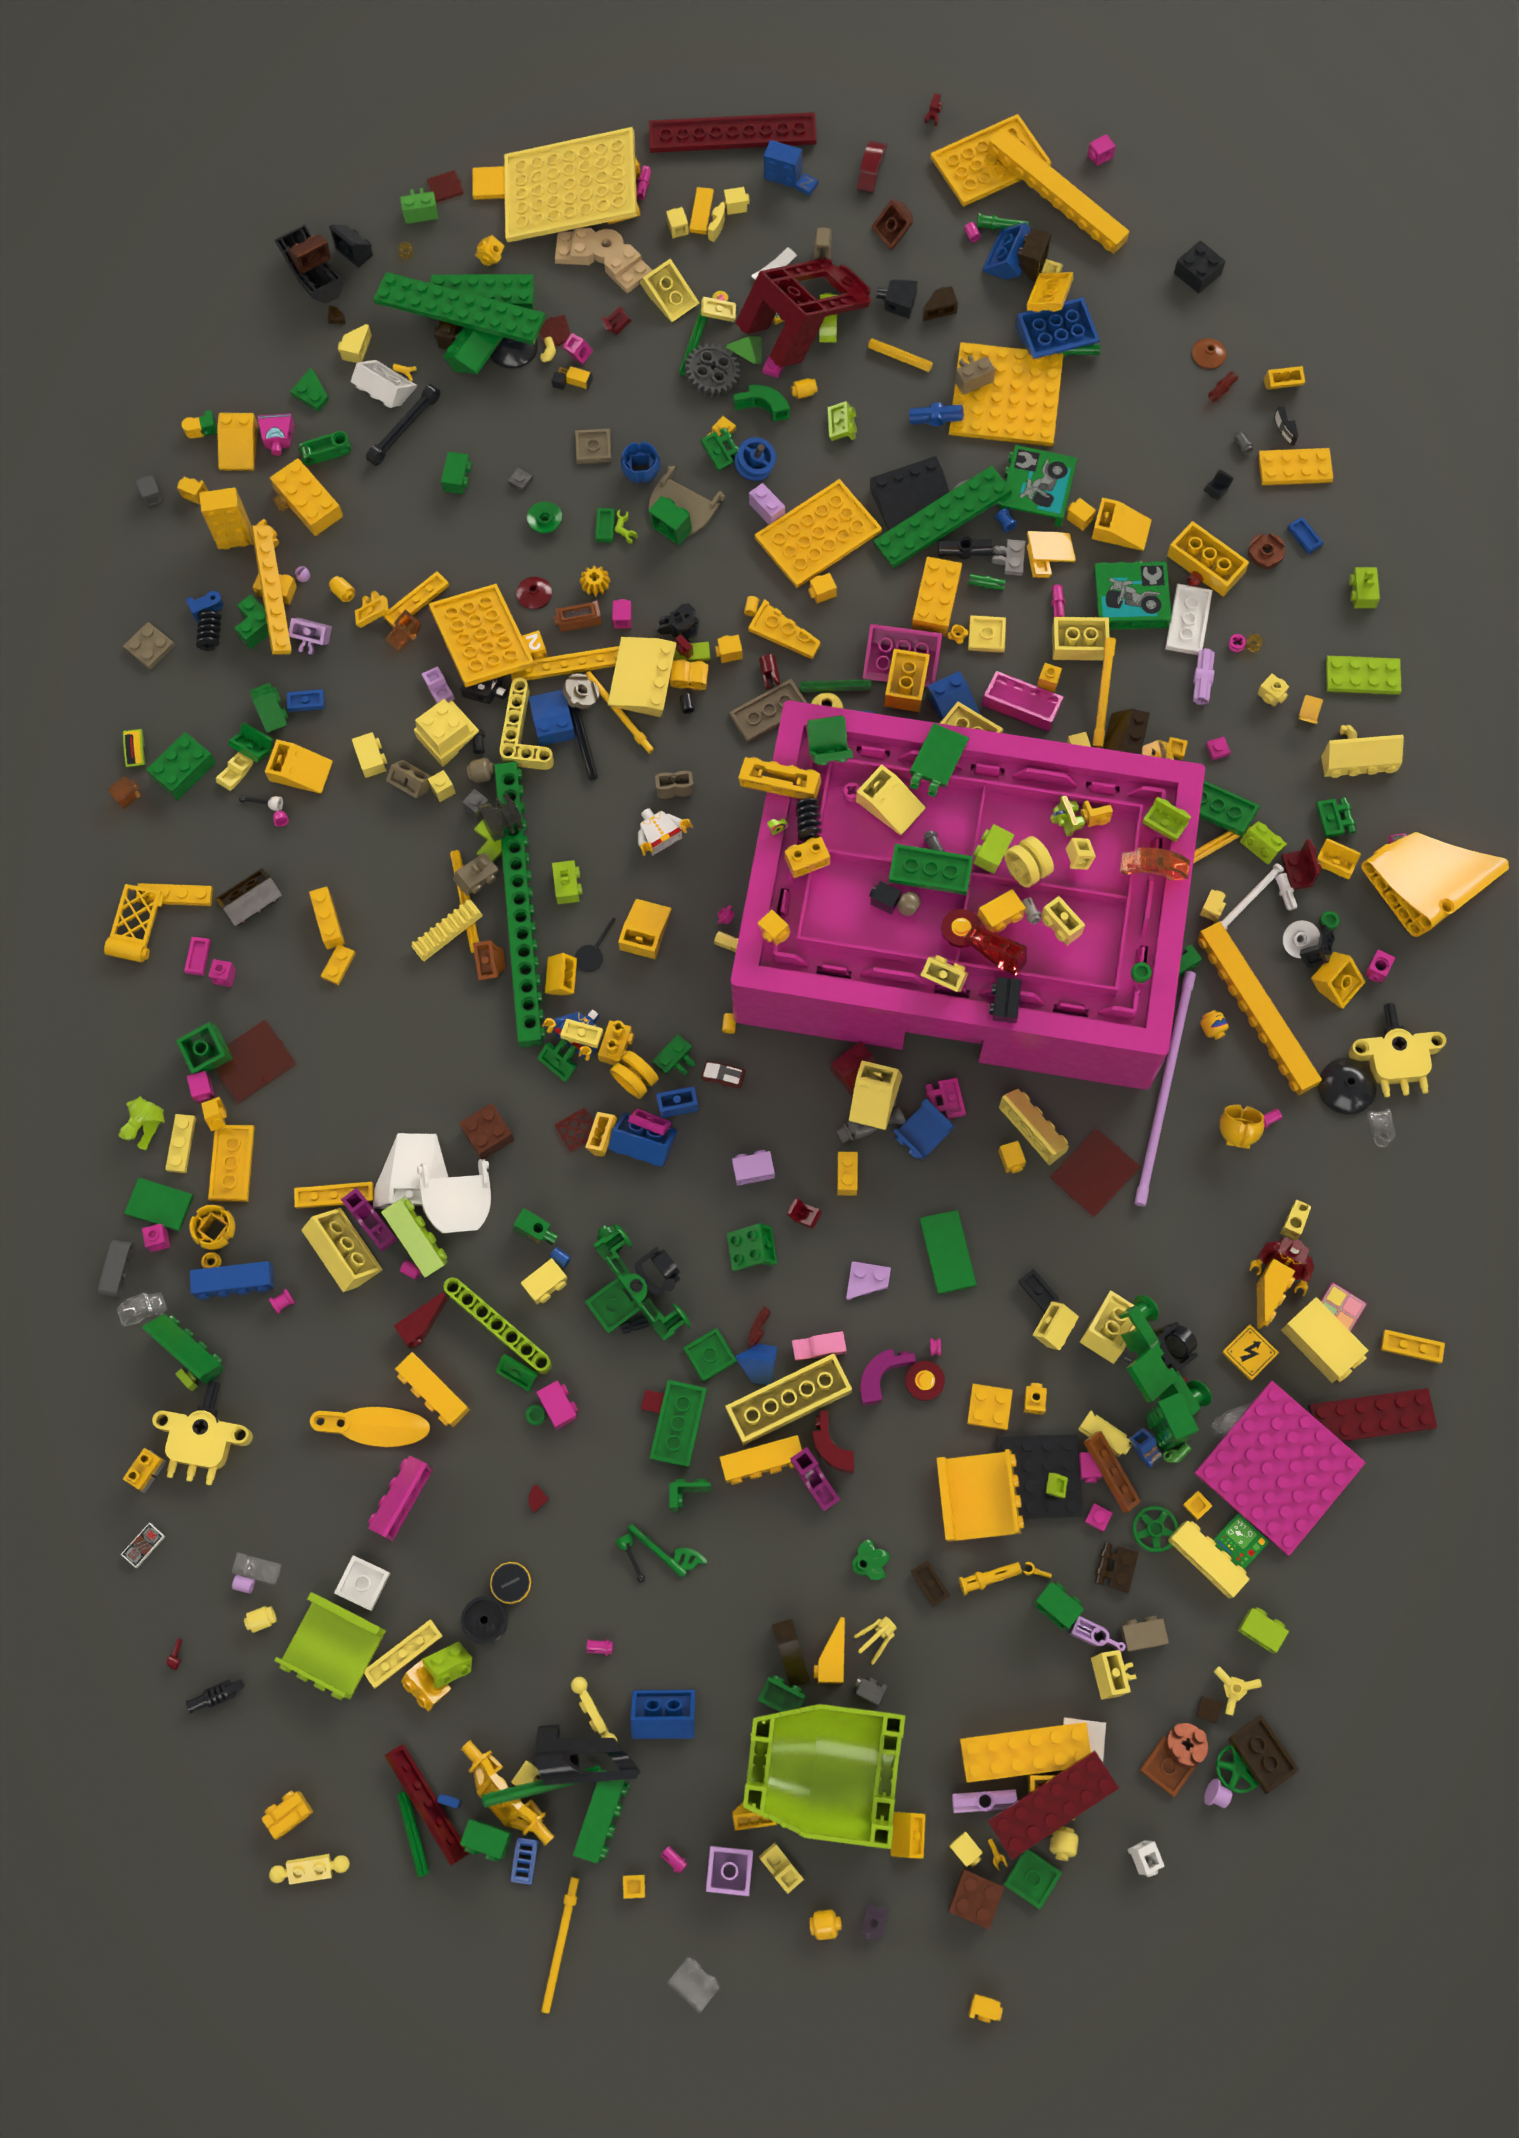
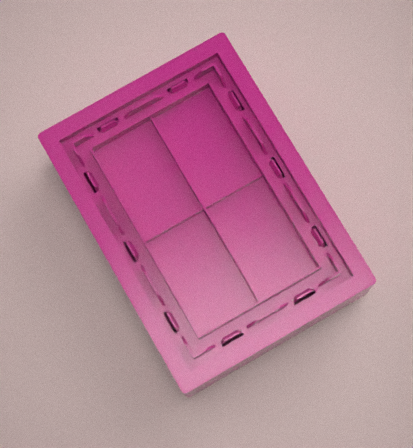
[731,700,1205,1090]

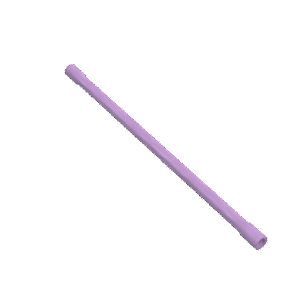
[1134,971,1196,1207]

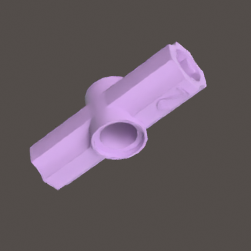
[1193,649,1215,705]
[952,1789,1017,1813]

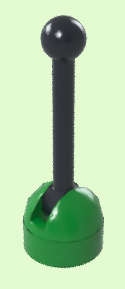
[615,1533,645,1583]

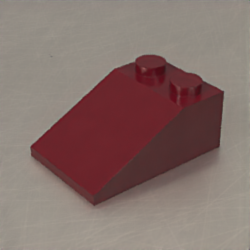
[830,1041,879,1097]

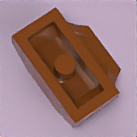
[473,940,506,981]

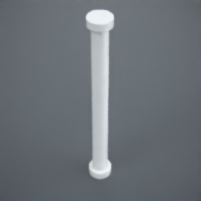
[1220,863,1284,930]

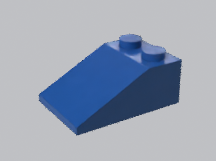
[926,671,980,721]
[529,689,575,746]

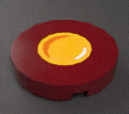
[941,909,981,948]
[905,1361,945,1401]

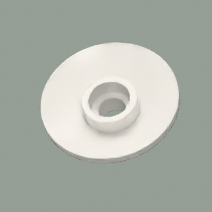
[1283,920,1320,958]

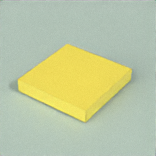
[968,615,1006,653]

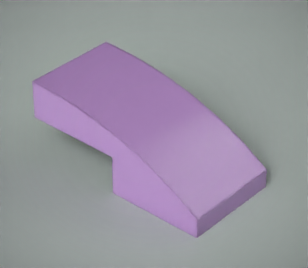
[422,666,455,704]

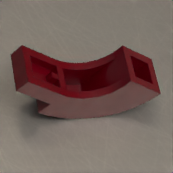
[857,140,888,193]
[812,1410,854,1474]

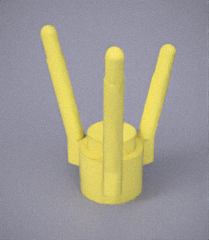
[854,1616,897,1665]

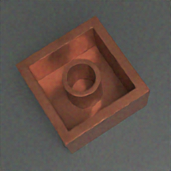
[459,1103,514,1159]
[947,1869,1005,1929]

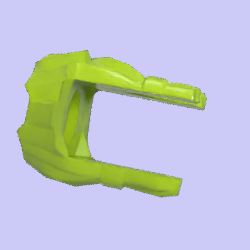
[118,1096,165,1150]

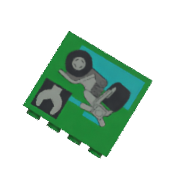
[997,445,1077,527]
[1093,561,1172,630]

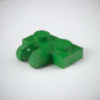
[652,1034,696,1076]
[537,1039,577,1082]

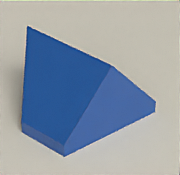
[735,1344,778,1386]

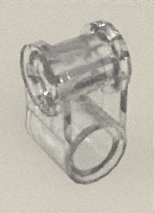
[1368,1108,1396,1147]

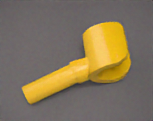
[1023,1562,1052,1579]
[988,1838,1008,1871]

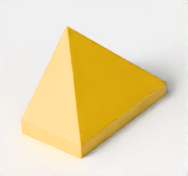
[732,1802,777,1831]

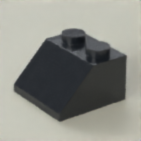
[329,224,373,268]

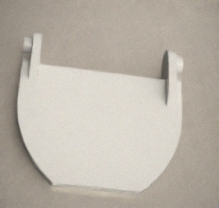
[417,1159,491,1233]

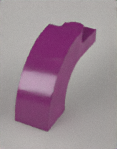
[341,1187,397,1252]
[790,1447,840,1512]

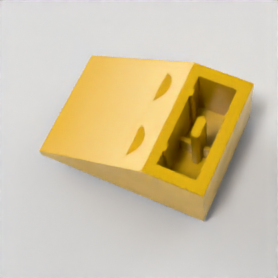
[1092,497,1152,551]
[265,740,333,794]
[618,899,672,960]
[1257,1259,1295,1330]

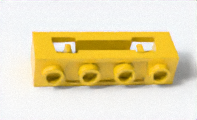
[738,757,821,800]

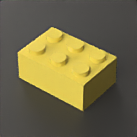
[1052,617,1109,661]

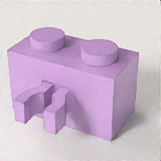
[289,618,332,655]

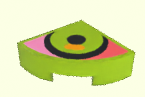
[767,818,789,836]

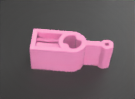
[792,1331,846,1361]

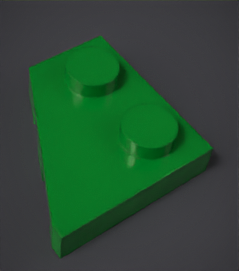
[290,368,329,412]

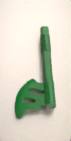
[628,1524,707,1578]

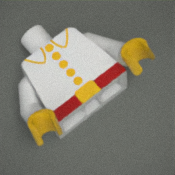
[638,808,693,856]

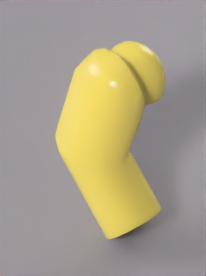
[540,337,556,363]
[1340,724,1357,739]

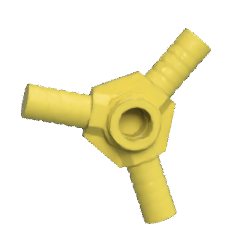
[1214,1666,1262,1716]

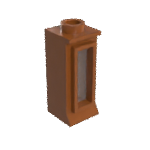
[553,600,602,632]

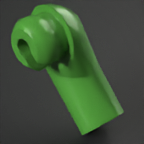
[1162,1442,1192,1462]

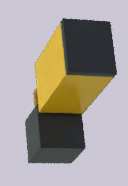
[551,366,593,390]

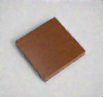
[1139,1736,1198,1798]

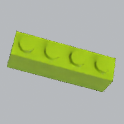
[381,1196,448,1277]

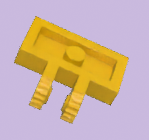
[355,591,389,628]

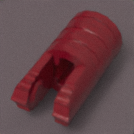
[759,654,781,690]

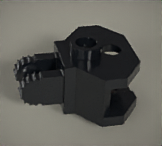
[657,603,699,642]

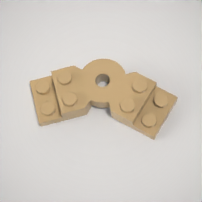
[555,228,653,293]

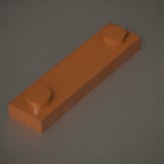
[1084,1431,1141,1513]

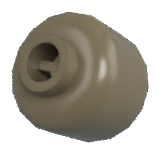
[467,758,495,783]

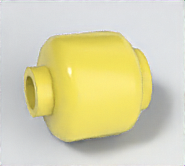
[1049,1827,1079,1861]

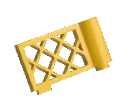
[104,884,165,963]

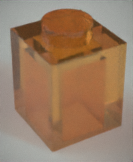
[107,776,141,809]

